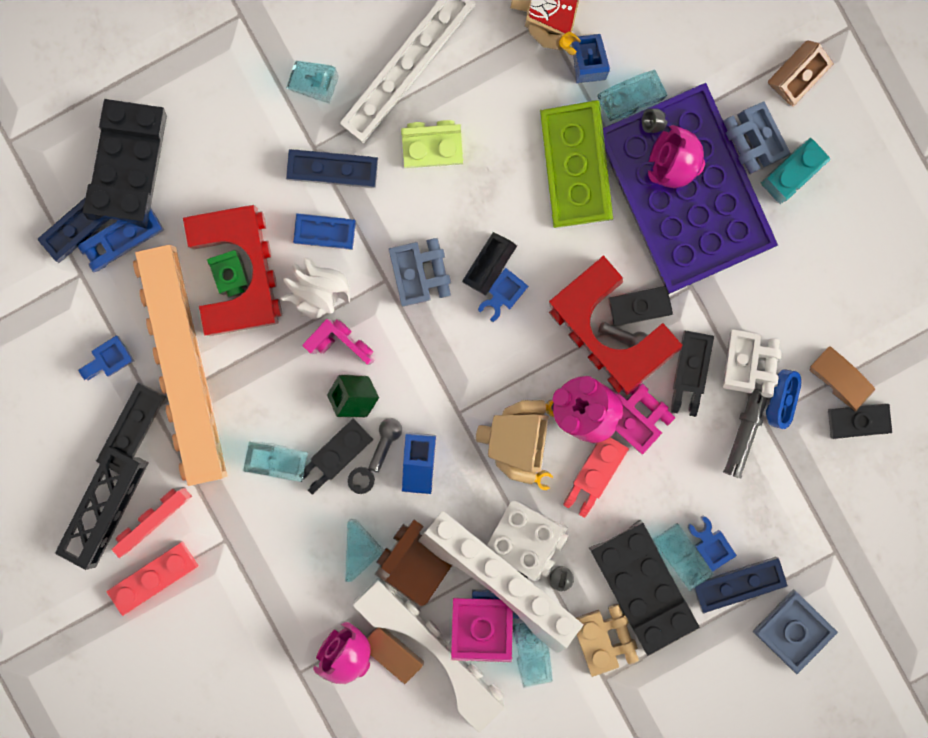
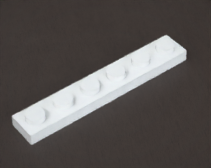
[340,0,475,144]

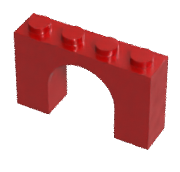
[183,205,282,336]
[549,255,683,395]

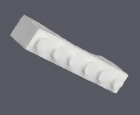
[418,511,584,653]
[353,578,505,733]

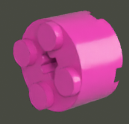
[553,376,623,443]

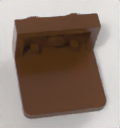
[375,520,452,607]

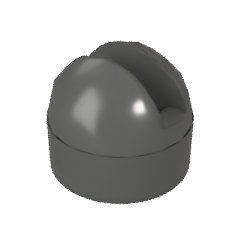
[642,108,668,133]
[550,567,574,591]

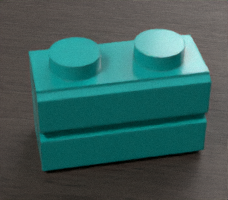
[760,138,831,204]

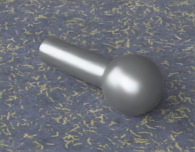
[598,322,648,348]
[368,418,402,473]

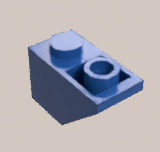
[402,432,436,494]

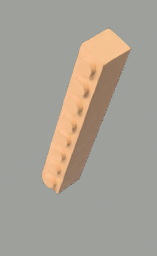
[133,245,228,486]

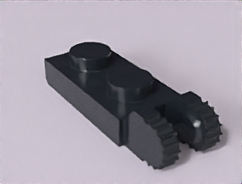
[671,330,714,417]
[295,418,374,495]

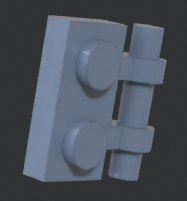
[723,101,791,174]
[389,238,451,307]

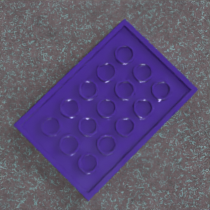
[603,83,778,294]

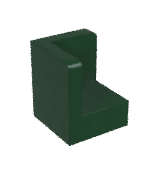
[327,375,379,418]

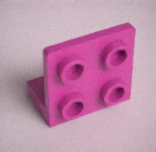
[302,319,375,365]

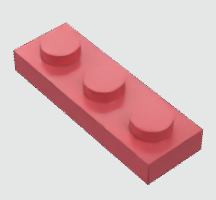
[111,488,192,558]
[106,541,199,616]

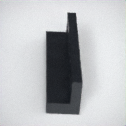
[55,447,149,570]

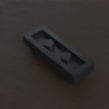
[96,383,166,474]

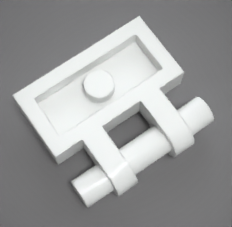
[722,329,782,398]

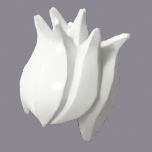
[281,258,350,320]

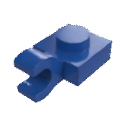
[78,335,134,381]

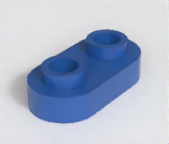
[766,369,802,429]

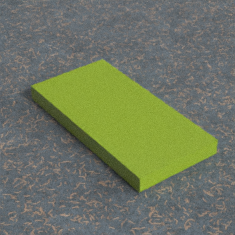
[540,100,613,228]

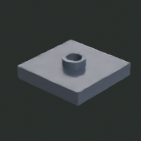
[752,589,838,674]

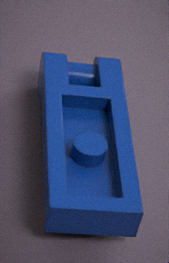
[78,209,164,273]

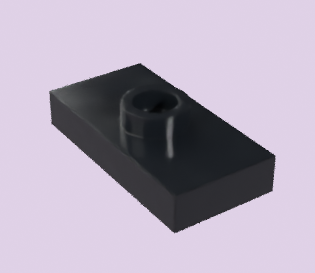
[462,232,517,296]
[608,286,673,326]
[828,403,892,439]

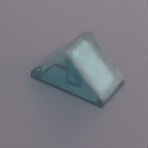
[286,61,339,104]
[242,441,308,482]
[345,519,384,582]

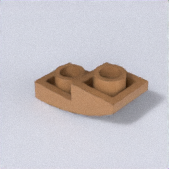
[810,346,875,412]

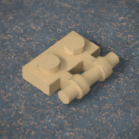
[576,604,639,677]

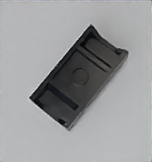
[83,99,167,228]
[589,520,700,656]

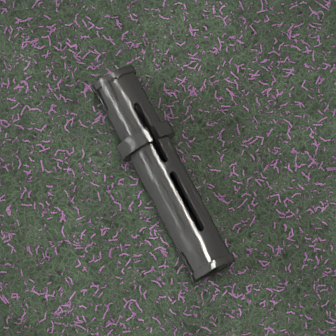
[723,389,768,479]

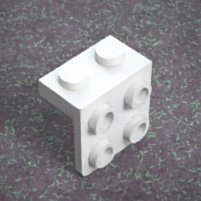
[487,501,569,581]

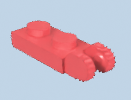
[563,437,629,518]

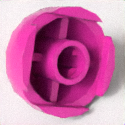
[648,125,705,188]
[313,622,371,684]

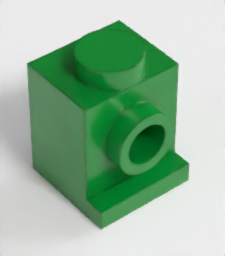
[207,250,250,298]

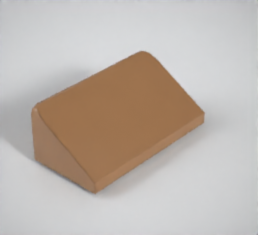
[768,40,834,107]
[367,627,424,684]

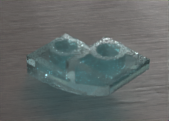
[597,69,668,121]
[653,523,714,591]
[513,623,553,688]

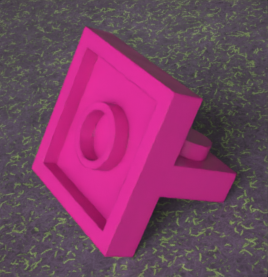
[451,598,513,662]

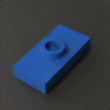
[293,213,356,250]

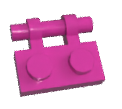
[615,383,675,455]

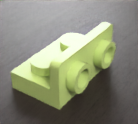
[401,120,463,168]

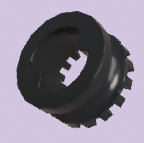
[347,467,375,494]

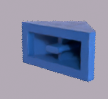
[572,34,610,84]

